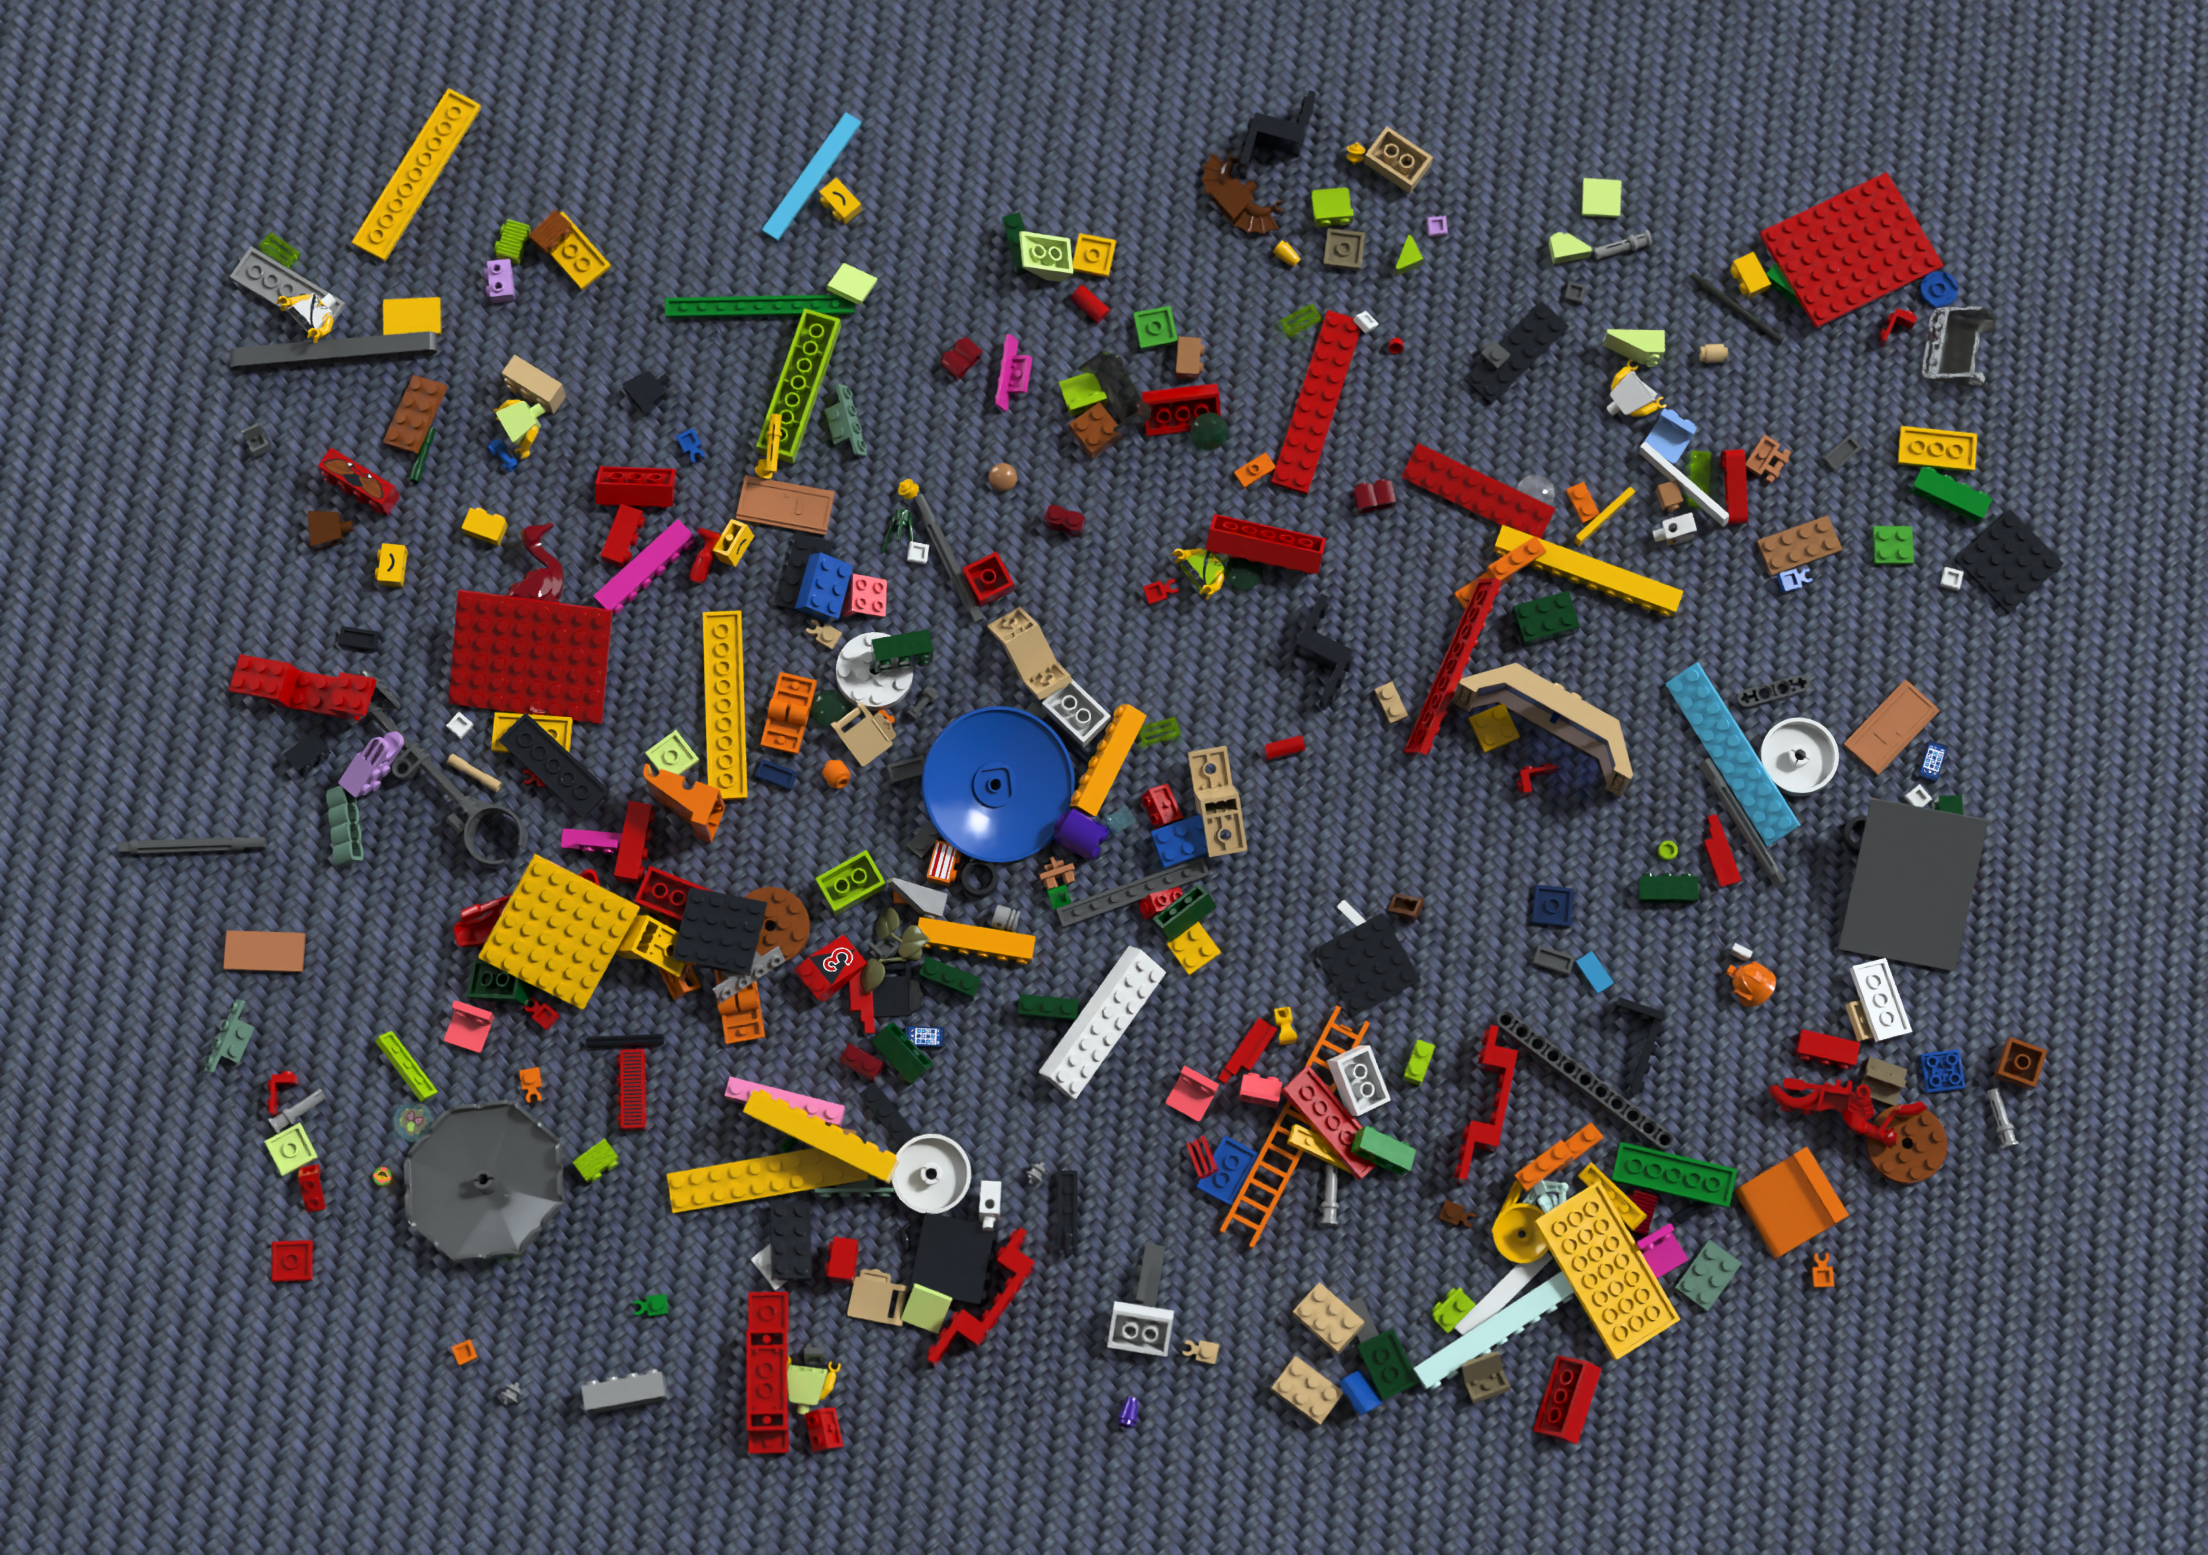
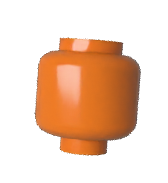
[822,760,851,789]

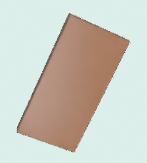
[223,930,306,973]

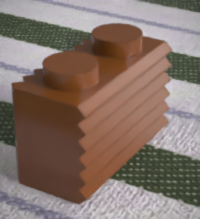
[529,209,573,255]

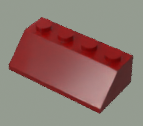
[1141,383,1222,436]
[595,466,676,508]
[1533,1355,1602,1445]

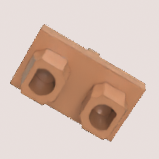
[1039,857,1075,890]

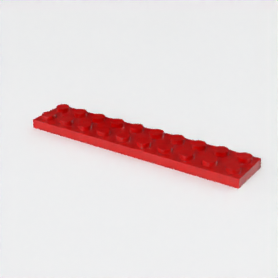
[1271,310,1361,495]
[1403,578,1502,756]

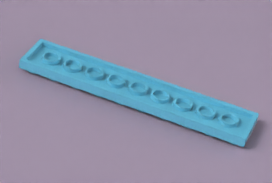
[1666,663,1801,847]

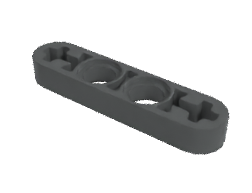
[1736,675,1810,709]

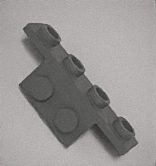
[1133,1243,1165,1308]

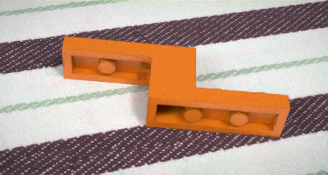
[1454,536,1546,610]
[1514,1122,1604,1192]

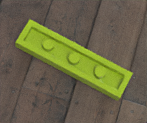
[375,1031,438,1102]

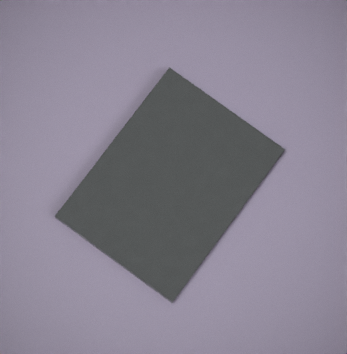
[1838,798,1989,971]

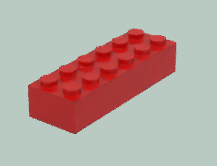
[1205,514,1326,575]

